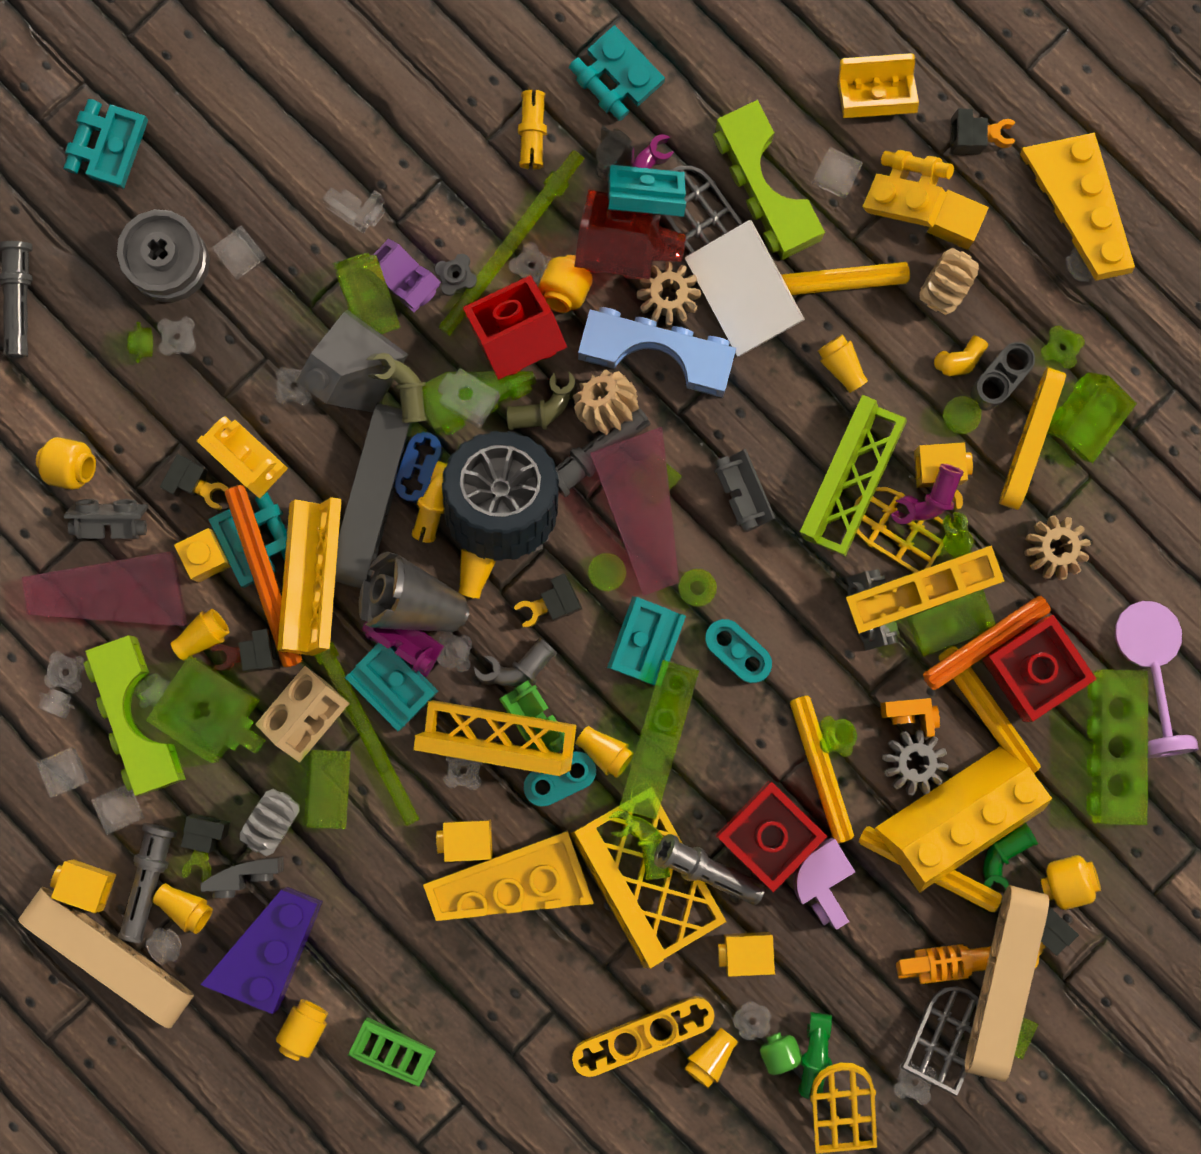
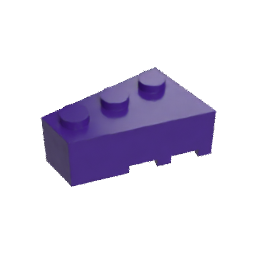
[201,887,323,1014]

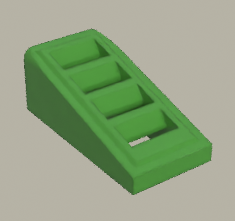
[348,1017,436,1087]

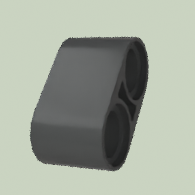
[970,342,1035,410]

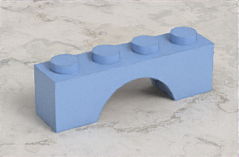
[578,307,736,398]

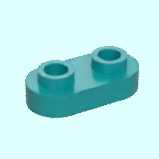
[705,619,772,683]
[524,752,596,806]

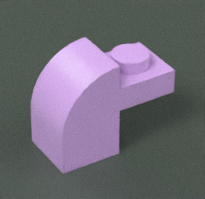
[793,837,855,930]

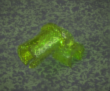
[943,512,974,559]
[609,810,670,880]

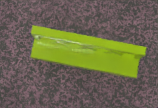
[800,395,907,557]

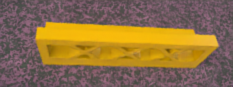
[277,497,341,656]
[414,700,576,776]

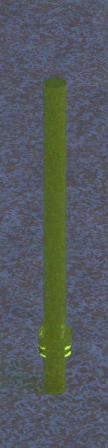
[438,150,585,336]
[315,642,420,826]

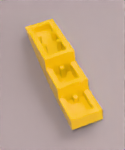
[846,545,1004,634]

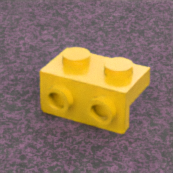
[838,53,919,118]

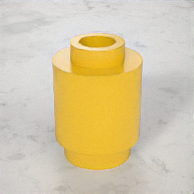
[275,999,328,1061]

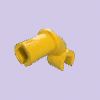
[411,461,447,543]

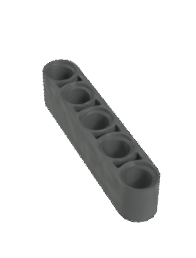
[335,403,414,589]

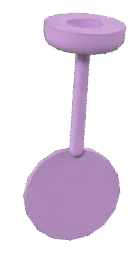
[1115,601,1199,758]

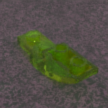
[619,660,699,820]

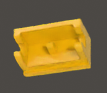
[197,416,288,498]

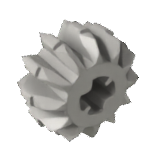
[882,730,948,795]
[240,789,300,856]

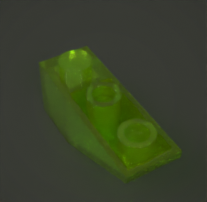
[422,371,536,435]

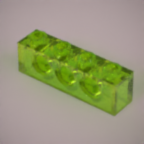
[1086,669,1148,825]

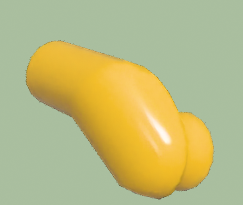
[934,335,989,376]

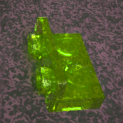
[1047,372,1137,463]

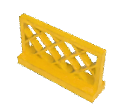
[569,788,727,969]

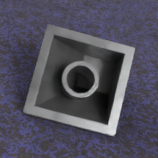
[296,310,408,412]

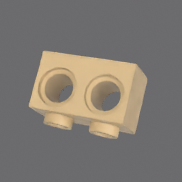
[255,666,350,762]

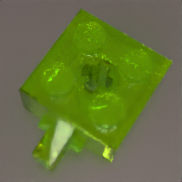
[146,656,266,763]

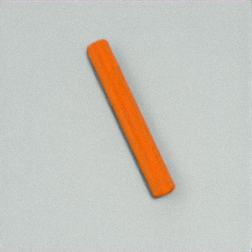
[923,596,1051,690]

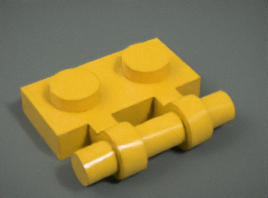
[862,150,954,228]

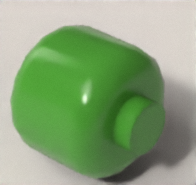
[760,1032,802,1075]

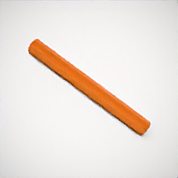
[225,485,302,667]

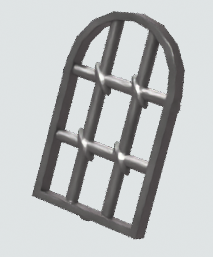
[662,166,743,254]
[901,986,979,1096]

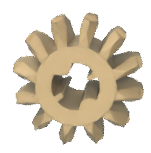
[920,248,979,315]
[637,261,701,327]
[573,369,639,435]
[1024,516,1091,580]

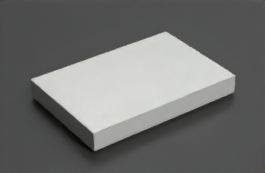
[685,220,805,357]

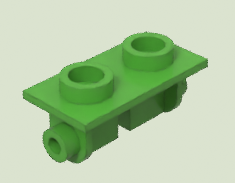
[499,681,565,752]

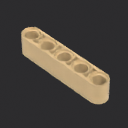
[964,885,1049,1082]
[18,887,194,1028]

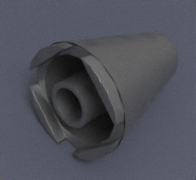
[358,551,469,632]

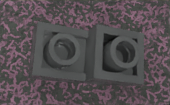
[201,856,284,898]

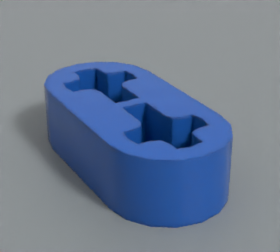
[395,432,443,503]

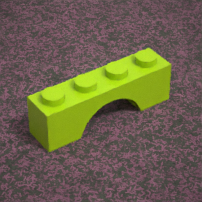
[713,100,825,261]
[84,635,186,796]

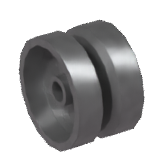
[117,209,210,303]

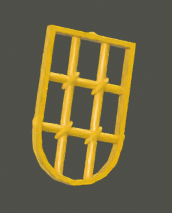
[851,487,955,573]
[810,1062,877,1154]

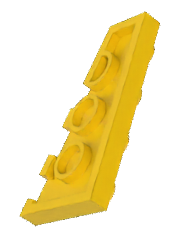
[1020,133,1135,281]
[423,831,594,921]

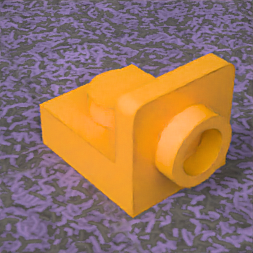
[880,698,940,737]

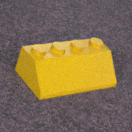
[875,746,1052,893]

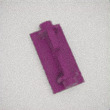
[362,621,444,677]

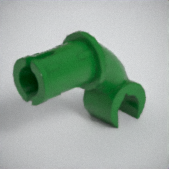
[983,823,1038,890]
[798,1012,832,1099]

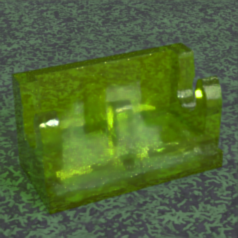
[332,253,401,334]
[906,589,995,657]
[304,749,351,829]

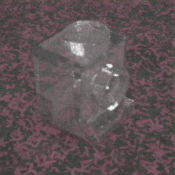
[438,368,500,429]

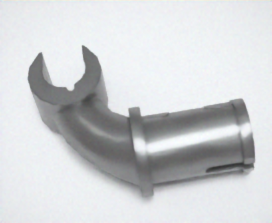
[474,638,557,686]

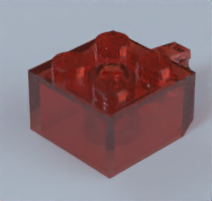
[574,190,686,279]

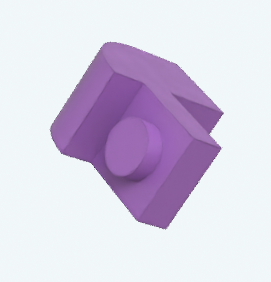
[363,238,441,313]

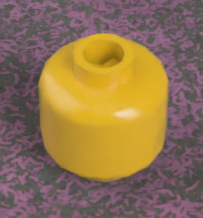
[538,255,593,313]
[36,437,96,490]
[1041,855,1101,910]

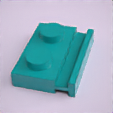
[608,165,686,217]
[607,596,686,687]
[345,642,439,731]

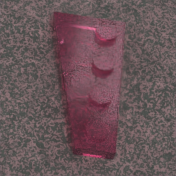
[590,426,680,596]
[22,551,187,627]

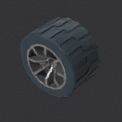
[442,431,559,561]

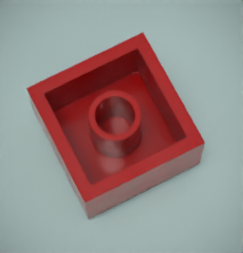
[463,275,567,380]
[982,615,1097,722]
[715,781,828,893]

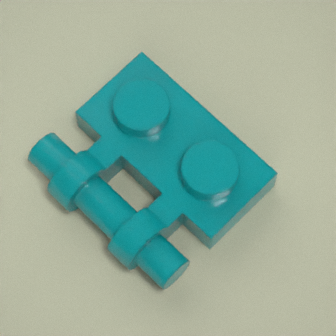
[568,25,665,121]
[63,99,148,189]
[208,492,287,588]

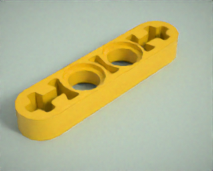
[999,367,1066,510]
[572,996,714,1077]

